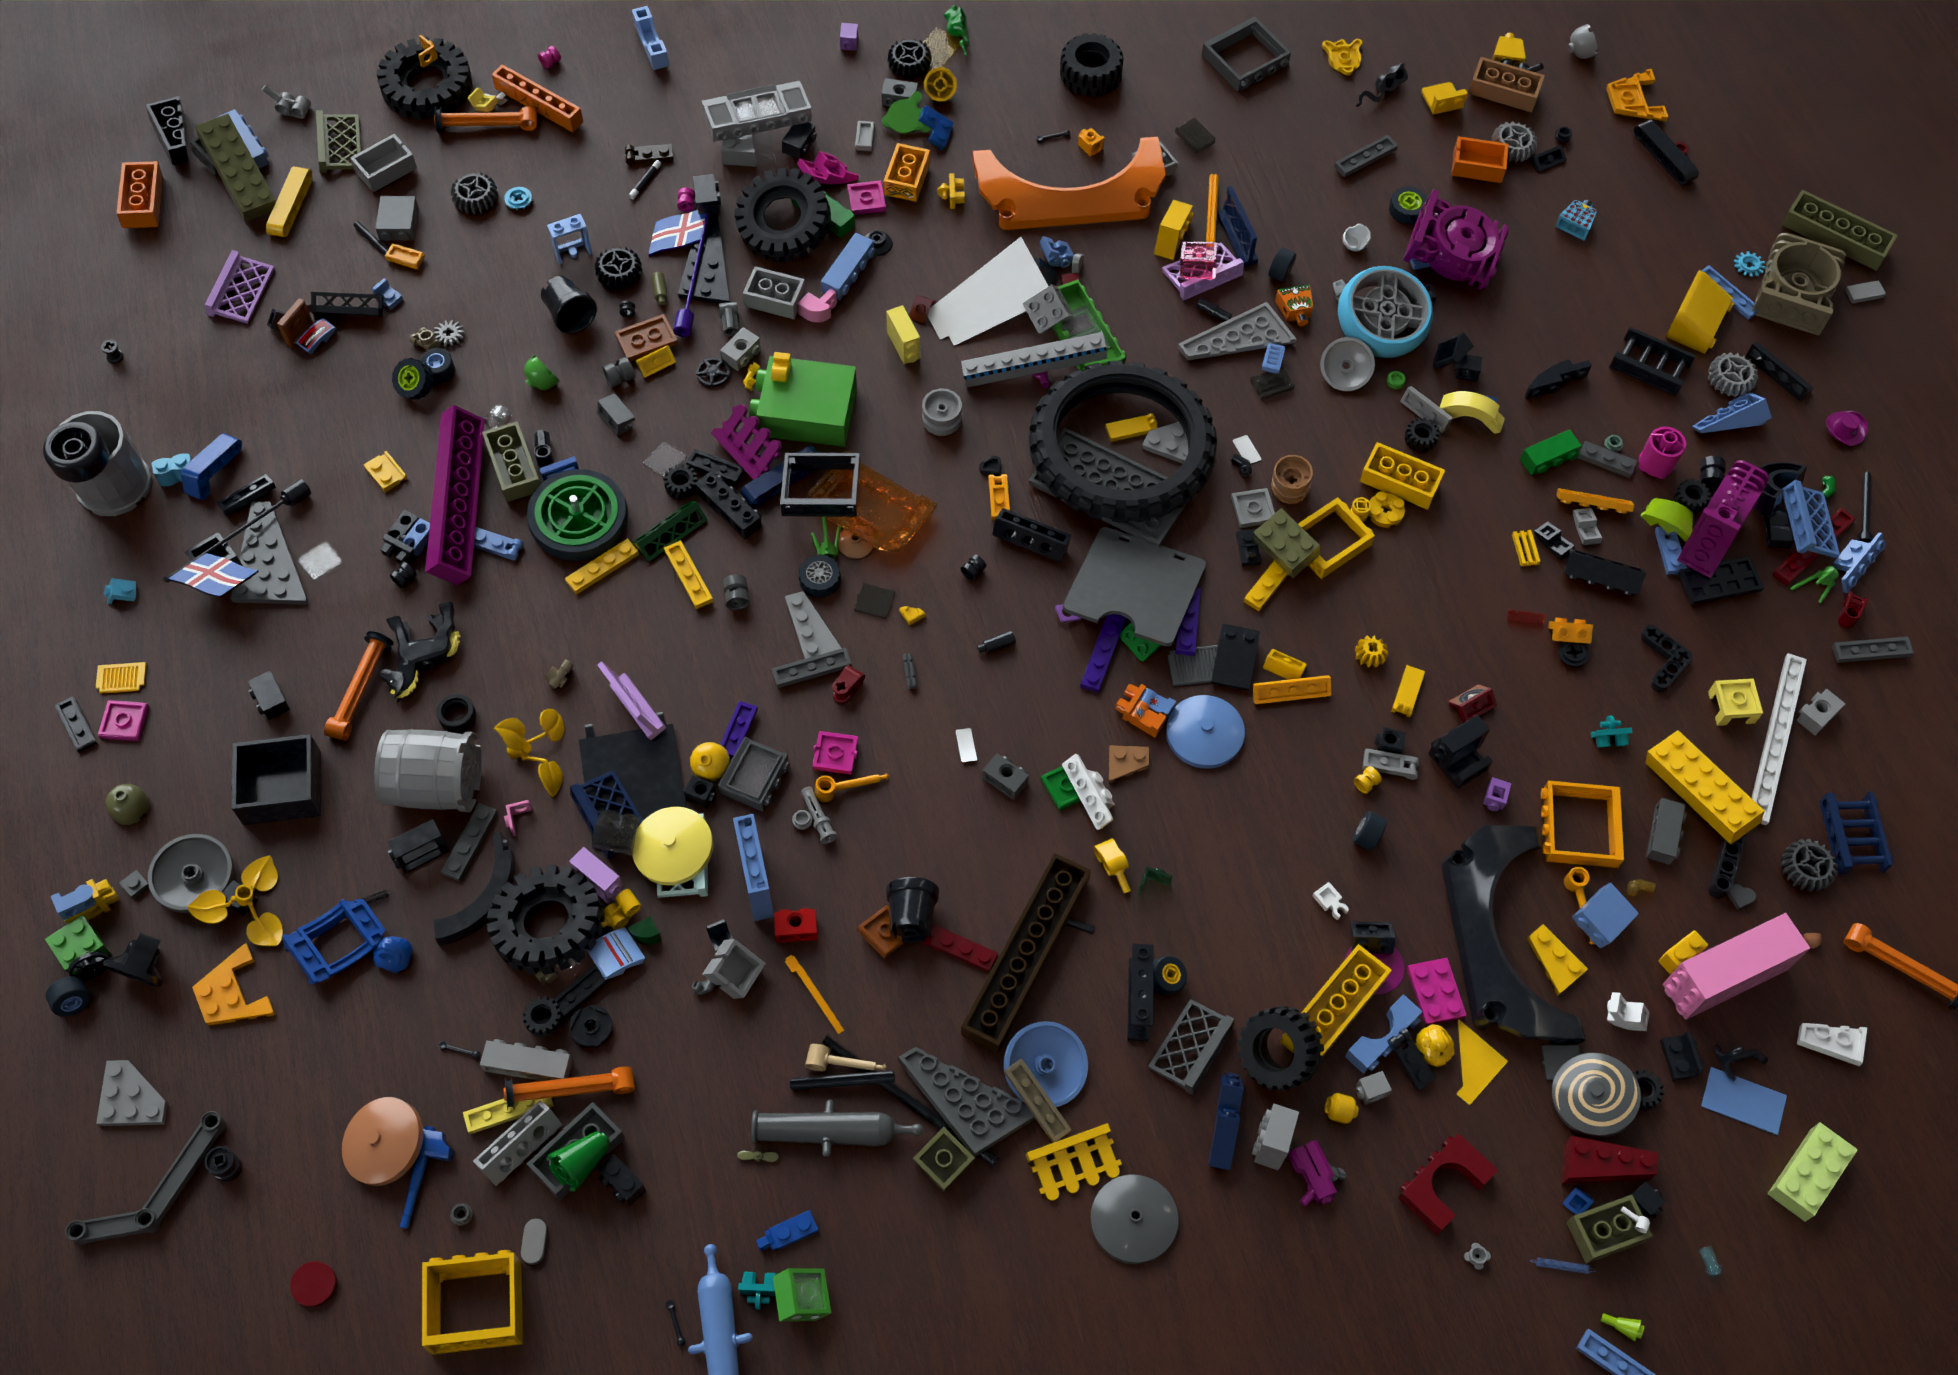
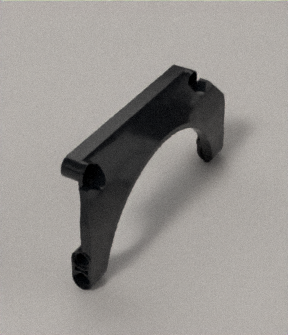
[1442,825,1586,1044]

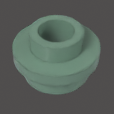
[1604,435,1623,452]

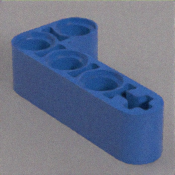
[181,433,242,500]

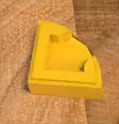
[899,606,925,626]

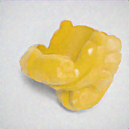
[1415,1024,1454,1067]

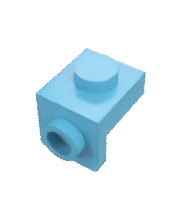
[104,578,136,604]

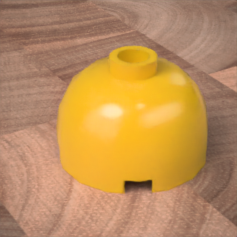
[924,67,957,102]
[690,742,731,782]

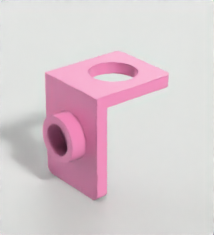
[504,800,532,837]

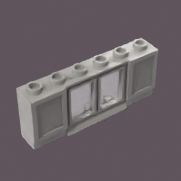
[702,81,812,142]

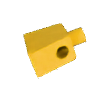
[1492,33,1526,66]

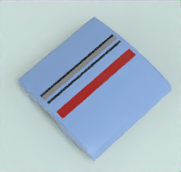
[586,927,645,980]

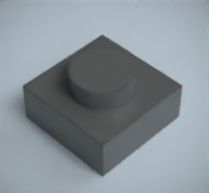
[119,870,149,900]

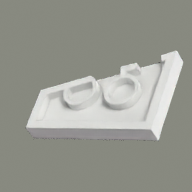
[1797,1023,1867,1066]

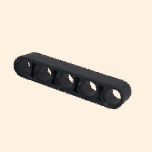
[1633,120,1699,185]
[1708,833,1747,899]

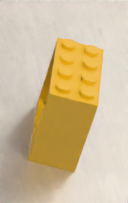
[422,1250,523,1355]

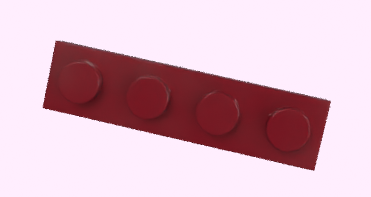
[920,924,998,973]

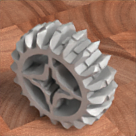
[1491,121,1537,163]
[1707,352,1758,398]

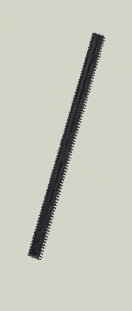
[822,1034,1000,1168]

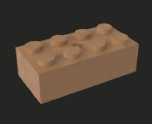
[1468,57,1545,112]

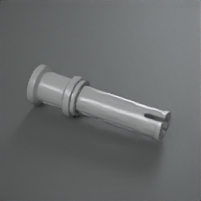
[800,786,838,844]

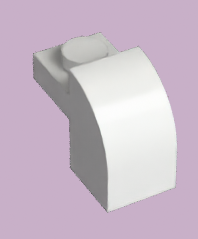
[1607,992,1650,1031]

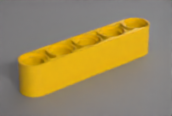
[266,166,313,237]

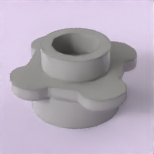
[1464,1243,1491,1270]

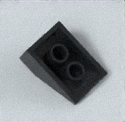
[1211,623,1260,691]

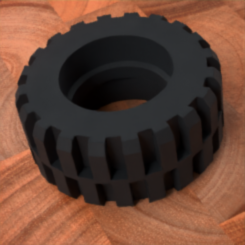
[1060,33,1124,97]
[1238,1006,1324,1091]

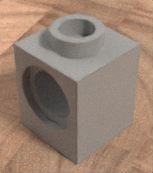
[1355,1071,1392,1105]

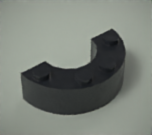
[1754,462,1807,517]

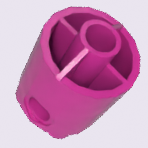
[1639,426,1686,479]

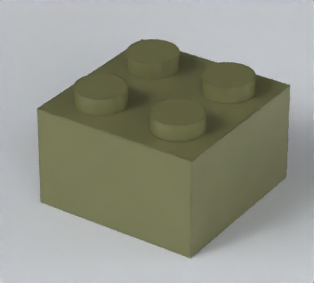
[913,1127,975,1192]

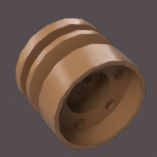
[1271,455,1313,504]

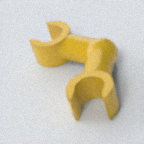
[743,362,760,391]

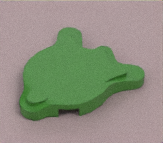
[882,91,930,134]

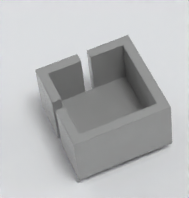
[702,939,766,999]

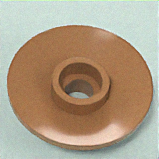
[838,526,874,559]

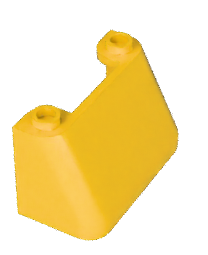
[1666,270,1735,354]

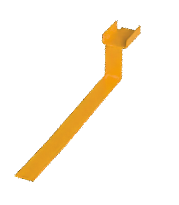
[785,955,844,1034]

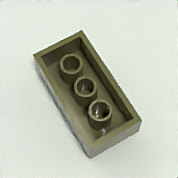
[482,421,540,502]

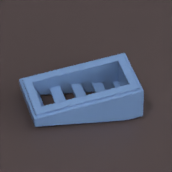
[1261,343,1285,374]

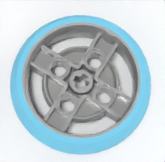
[1338,266,1433,358]

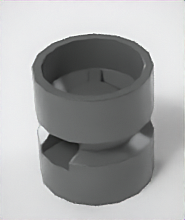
[602,357,635,388]
[722,574,750,610]

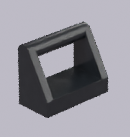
[1433,332,1474,369]

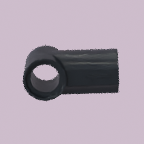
[533,430,554,468]

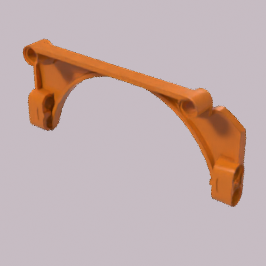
[972,136,1166,230]

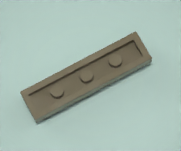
[1003,1059,1071,1143]

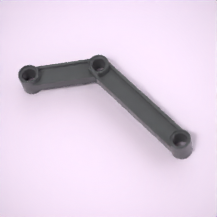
[65,1111,227,1245]

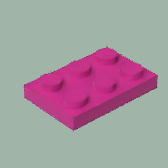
[1406,958,1467,1026]

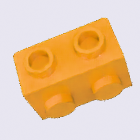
[1548,618,1593,644]

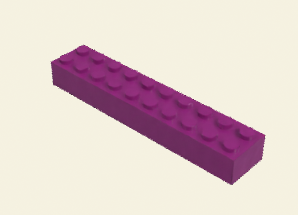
[425,404,485,585]

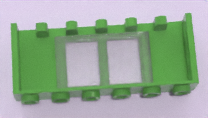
[1052,280,1127,371]

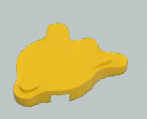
[1322,39,1363,76]

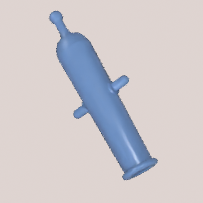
[688,1244,753,1375]

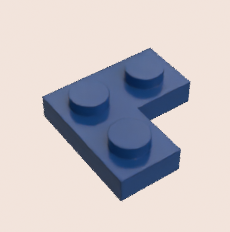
[918,105,954,150]

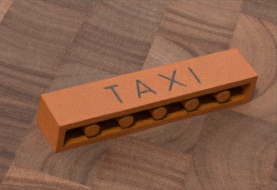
[491,64,583,132]

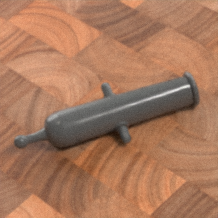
[751,1100,924,1157]

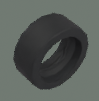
[436,694,476,733]

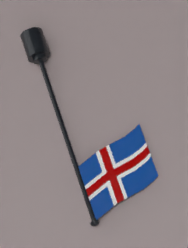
[163,479,311,598]

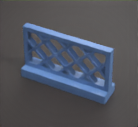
[1783,480,1840,558]

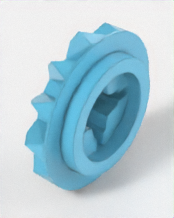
[504,187,533,211]

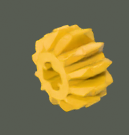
[1355,635,1388,668]

